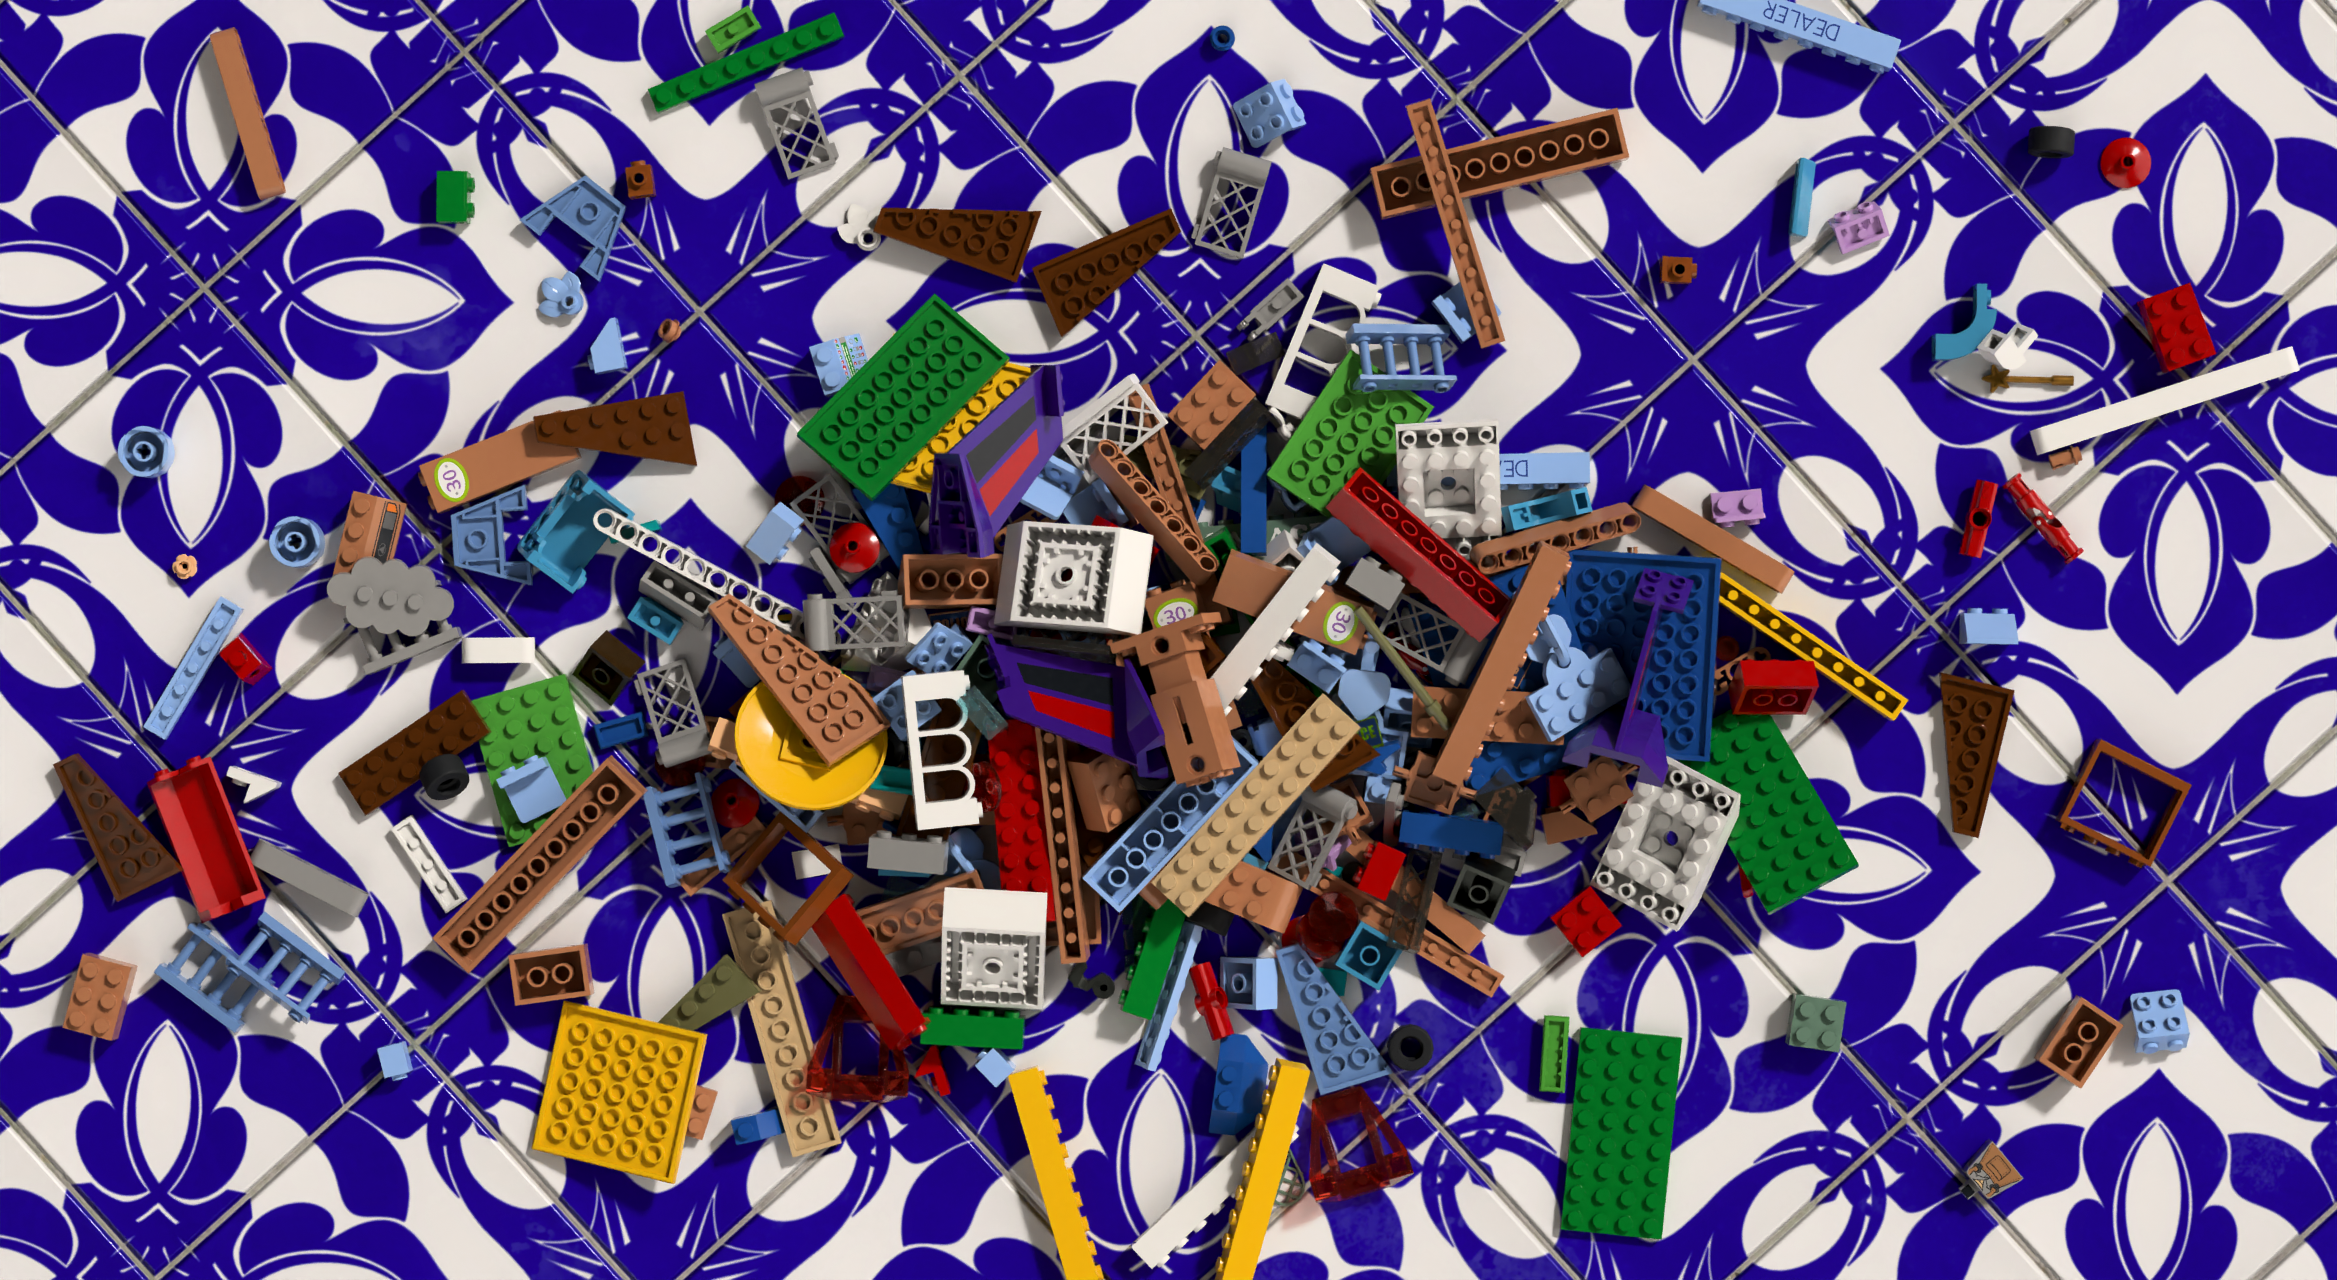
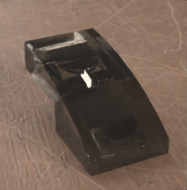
[1226,332,1285,376]

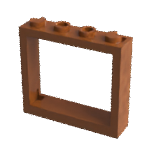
[2056,739,2192,868]
[723,811,854,945]

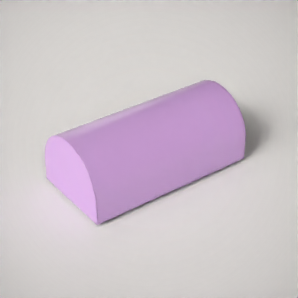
[965,605,1018,642]

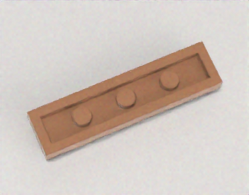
[680,816,766,897]

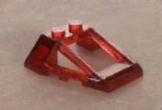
[806,995,909,1103]
[1309,1085,1414,1203]

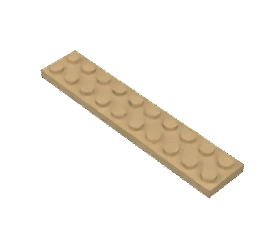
[1151,693,1361,917]
[722,900,842,1157]

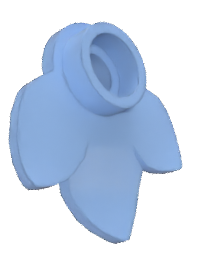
[538,271,584,318]

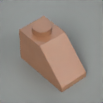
[1540,806,1598,845]

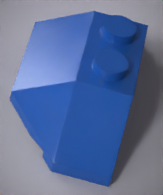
[1209,1033,1269,1136]

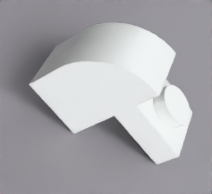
[1977,323,2038,370]

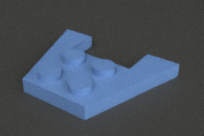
[520,175,626,282]
[451,485,533,586]

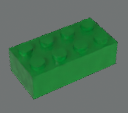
[920,1006,1026,1050]

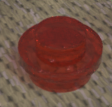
[1716,636,1739,661]

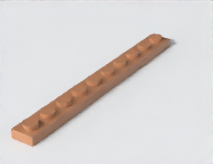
[1405,98,1505,349]
[1128,383,1232,627]
[1277,848,1504,998]

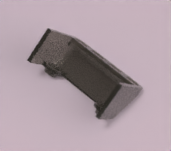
[1473,768,1537,851]

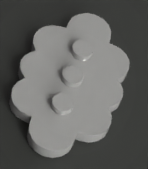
[327,556,454,636]

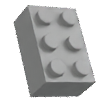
[1343,556,1405,611]

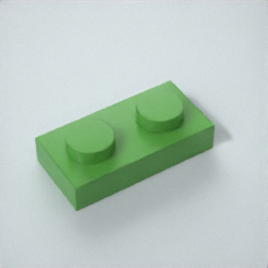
[705,5,762,54]

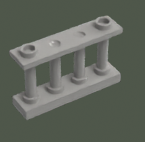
[343,580,463,675]

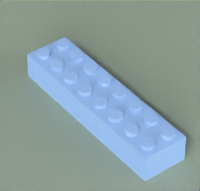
[1082,737,1260,913]

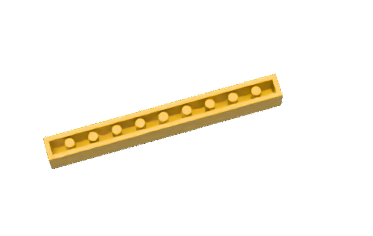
[1697,556,1908,721]
[1215,1058,1310,1280]
[1008,1065,1104,1280]

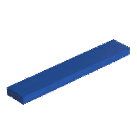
[1241,411,1267,556]

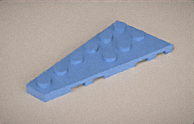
[1276,942,1393,1095]

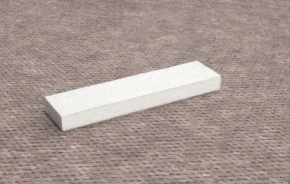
[390,815,468,913]

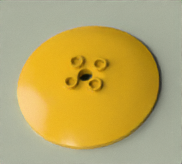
[734,673,888,811]

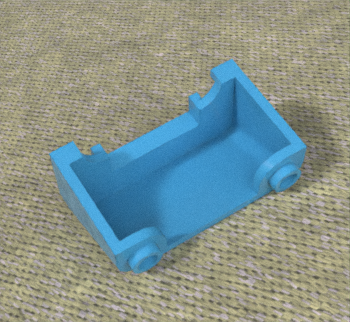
[517,470,635,594]

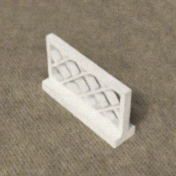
[1060,374,1168,484]

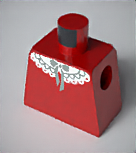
[219,633,273,685]

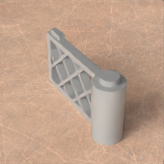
[754,67,839,180]
[1191,147,1272,259]
[789,473,890,584]
[802,590,906,651]
[1379,592,1488,687]
[634,658,712,768]
[1267,785,1358,890]

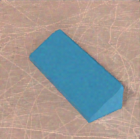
[1788,158,1816,237]

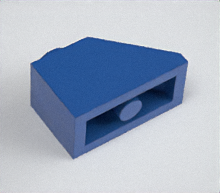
[731,1108,785,1145]

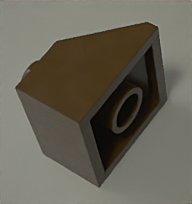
[572,630,645,706]

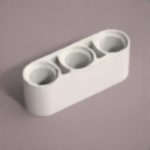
[462,637,535,663]

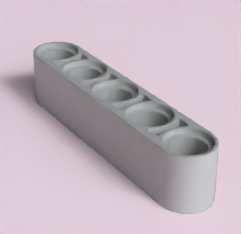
[250,838,369,917]

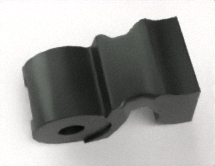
[1068,962,1115,999]

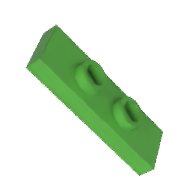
[1539,1015,1570,1093]

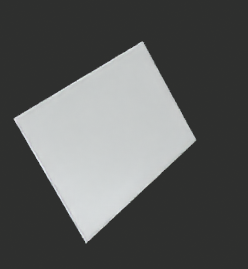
[792,844,842,880]

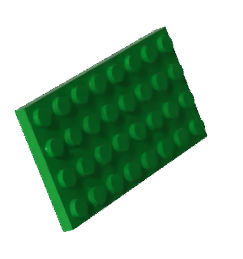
[797,294,1010,502]
[1679,709,1859,915]
[1560,1027,1682,1240]

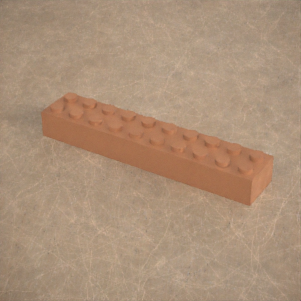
[1370,108,1629,220]
[432,755,648,974]

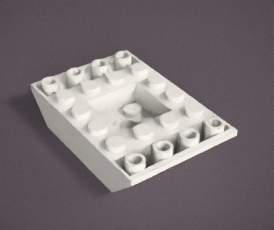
[1395,419,1502,560]
[994,521,1154,636]
[1590,756,1741,932]
[941,887,1048,1012]

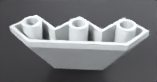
[840,571,932,674]

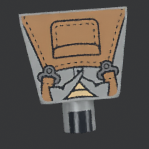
[1958,1139,2024,1200]

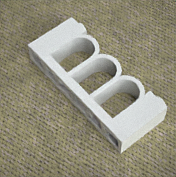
[1265,263,1382,420]
[901,670,983,830]

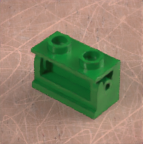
[436,171,475,224]

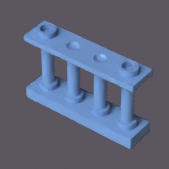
[1345,323,1457,393]
[643,772,731,888]
[226,911,345,1024]
[154,922,276,1033]

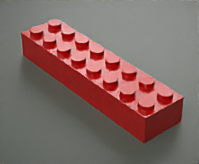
[1325,467,1512,642]
[986,719,1056,922]

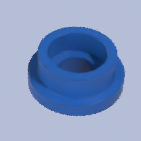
[1210,26,1235,51]

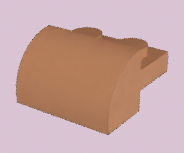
[686,1085,718,1140]

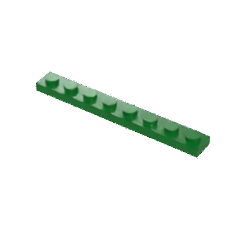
[648,13,845,114]

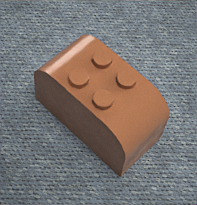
[1205,860,1304,934]

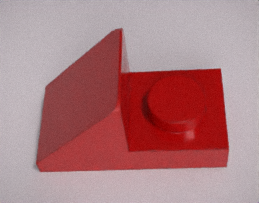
[914,1045,952,1096]

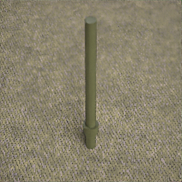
[1353,605,1452,731]

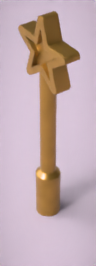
[1981,364,2074,393]

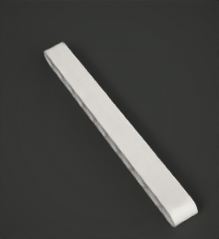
[2029,346,2300,455]
[593,508,841,652]

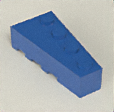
[852,483,925,571]
[1399,808,1505,859]

